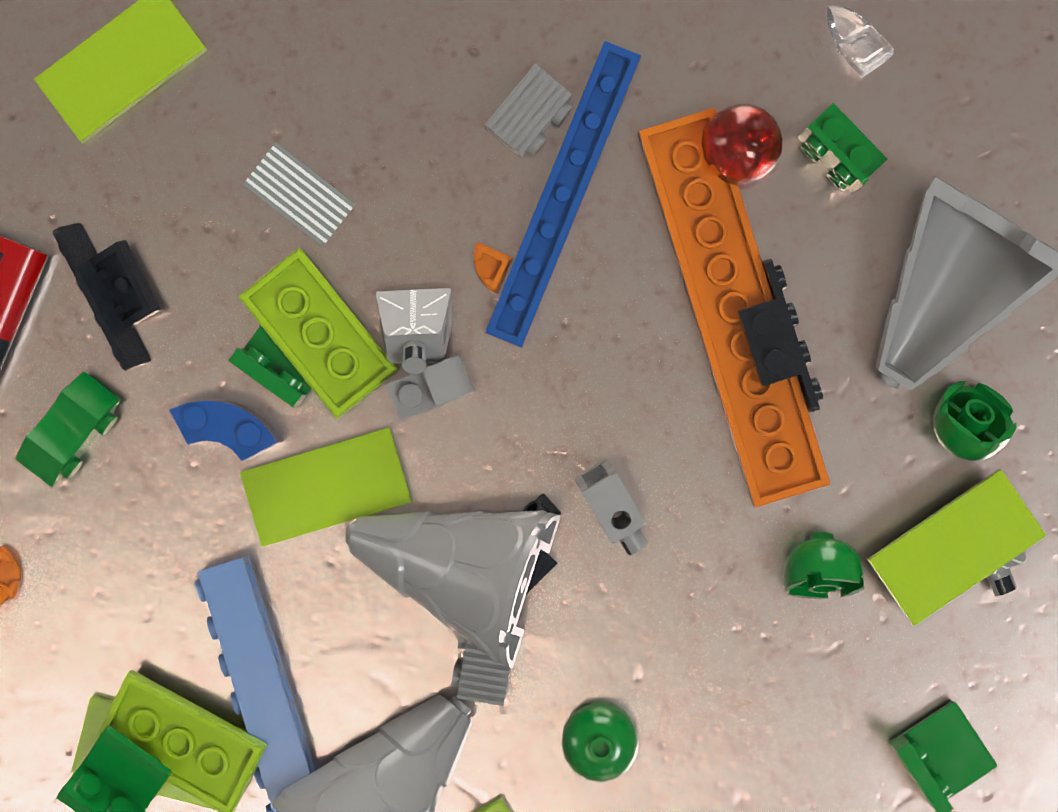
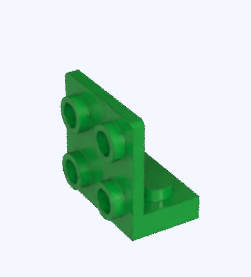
[798,103,888,193]
[228,325,312,408]
[888,701,997,812]
[55,726,172,812]

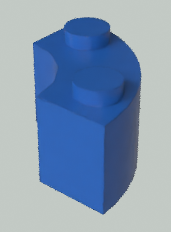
[169,401,283,461]

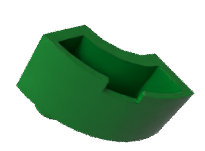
[15,371,121,488]

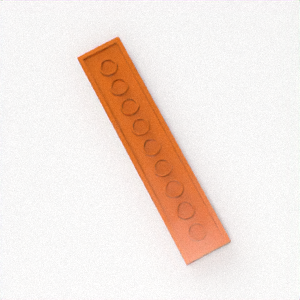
[638,108,831,508]

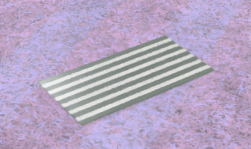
[243,142,356,247]

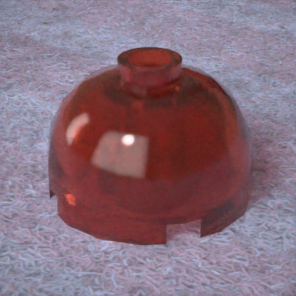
[701,103,783,186]

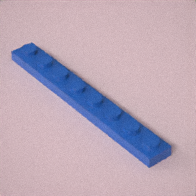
[485,41,641,348]

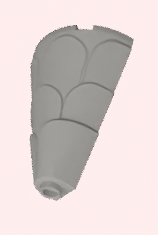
[875,176,1058,391]
[345,510,561,668]
[271,694,472,812]

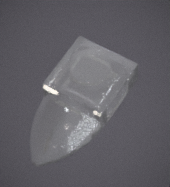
[827,5,894,78]

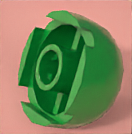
[933,381,1017,461]
[784,532,864,599]
[561,701,639,782]

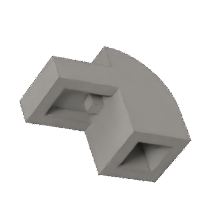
[385,355,476,422]

